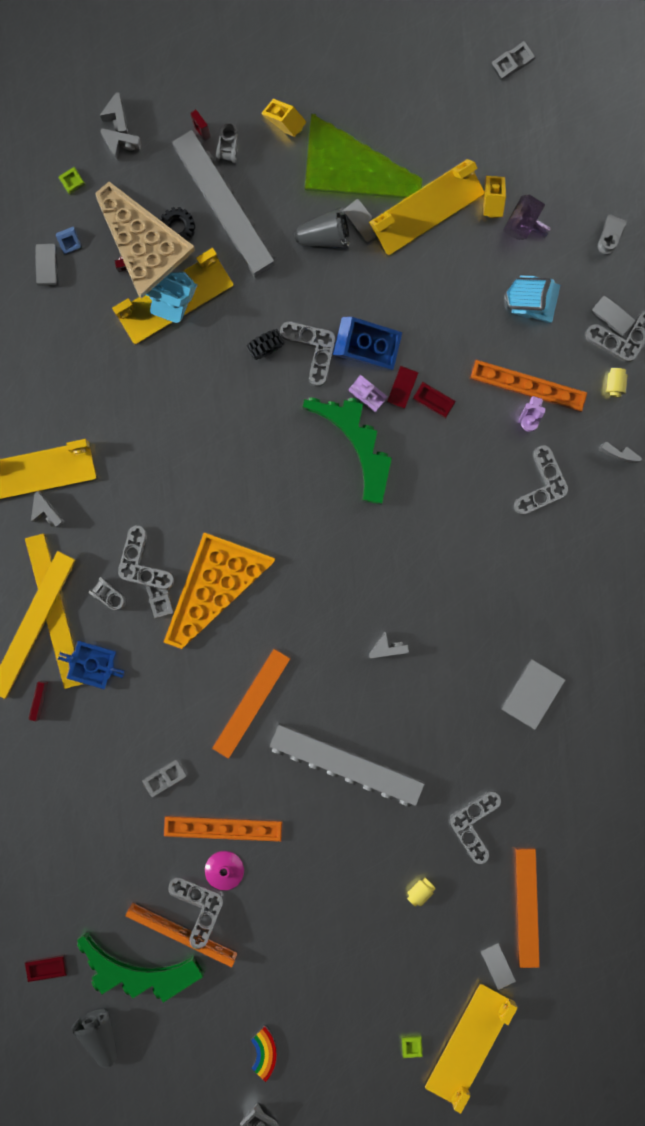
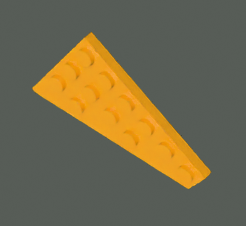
[164,533,275,649]

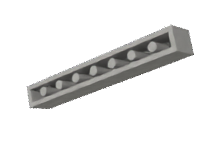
[172,130,276,277]
[270,724,424,807]

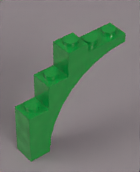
[303,397,392,505]
[77,932,205,1003]

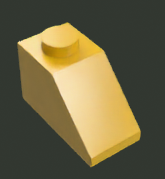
[261,99,307,137]
[483,175,506,218]

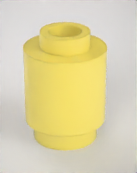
[606,368,628,397]
[407,878,436,907]

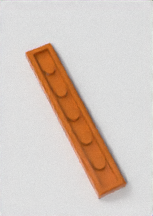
[470,360,587,412]
[212,649,290,759]
[164,816,282,842]
[515,848,540,968]
[125,903,237,967]

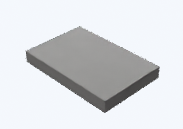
[501,659,565,730]

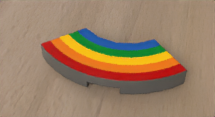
[251,1025,277,1082]

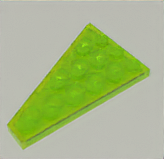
[305,114,422,198]

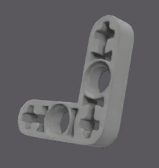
[585,311,645,362]
[280,322,335,387]
[514,445,568,515]
[118,525,175,590]
[450,791,501,864]
[168,878,223,949]

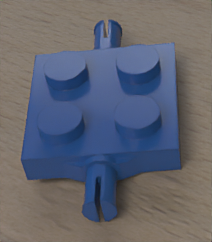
[58,641,124,689]

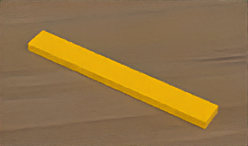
[25,533,83,689]
[0,551,76,699]

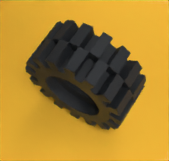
[160,207,195,241]
[247,329,285,360]

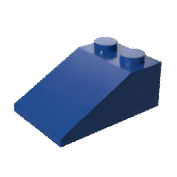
[333,317,403,370]

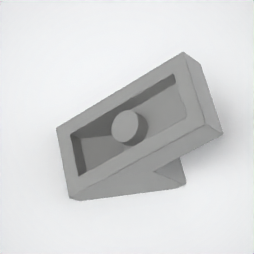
[100,92,128,134]
[100,128,142,160]
[31,491,65,527]
[369,632,409,658]
[240,1103,279,1126]

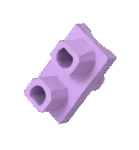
[348,375,388,412]
[518,396,546,432]

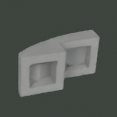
[491,41,535,79]
[342,199,376,243]
[35,243,57,286]
[592,296,636,337]
[598,441,642,463]
[144,576,173,618]
[142,760,187,797]
[481,944,516,990]

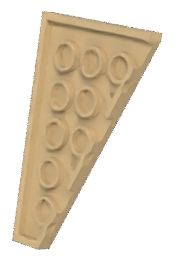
[95,182,195,298]

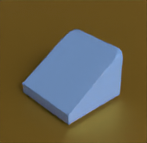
[56,227,82,255]

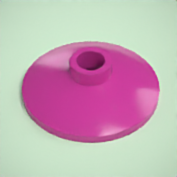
[205,851,244,890]

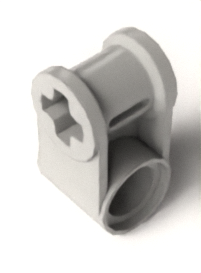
[216,123,238,163]
[598,214,627,255]
[88,577,127,610]

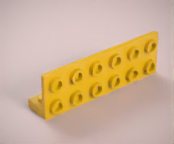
[369,159,485,255]
[112,248,234,345]
[0,439,97,499]
[425,984,518,1114]

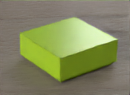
[58,167,86,195]
[402,1035,423,1058]

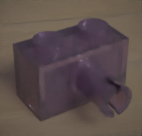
[503,194,551,240]

